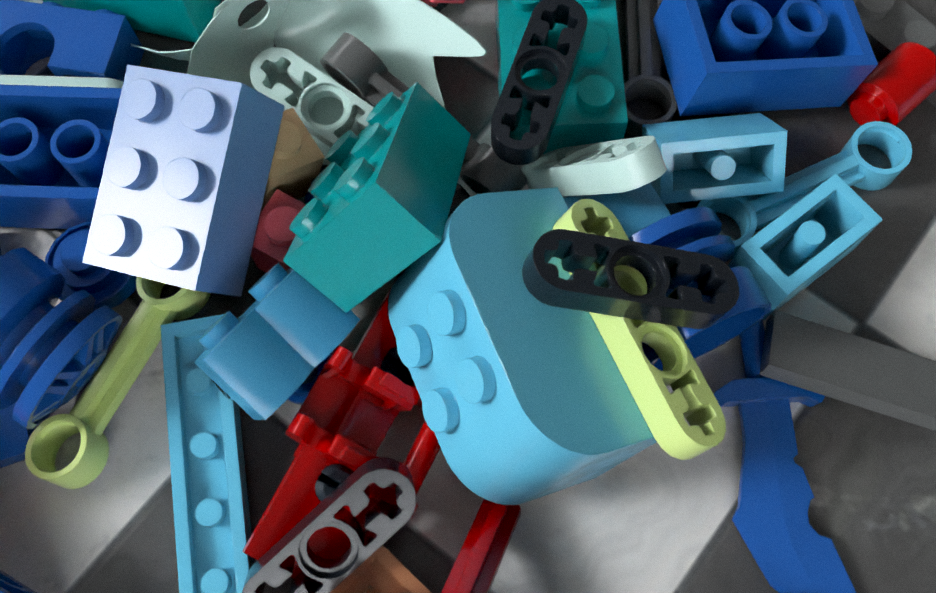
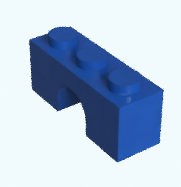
[0,0,144,82]

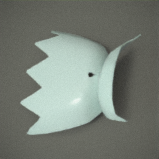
[131,0,487,204]

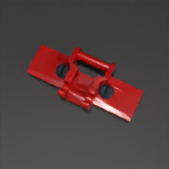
[242,268,441,579]

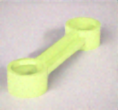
[25,276,211,489]

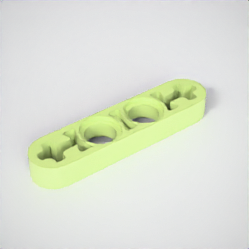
[552,199,726,460]

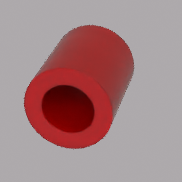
[847,42,936,126]

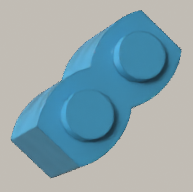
[194,263,360,420]

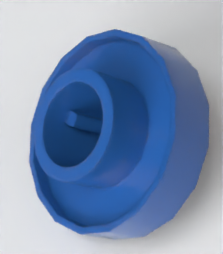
[45,222,137,312]

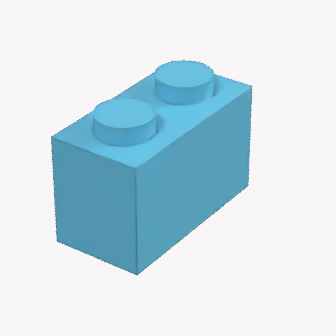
[642,113,788,204]
[728,173,883,321]

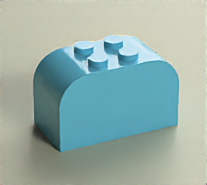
[388,187,657,505]

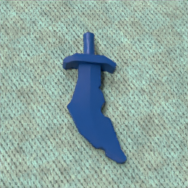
[713,318,856,593]

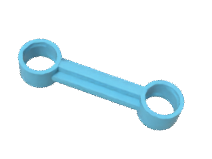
[697,121,912,260]

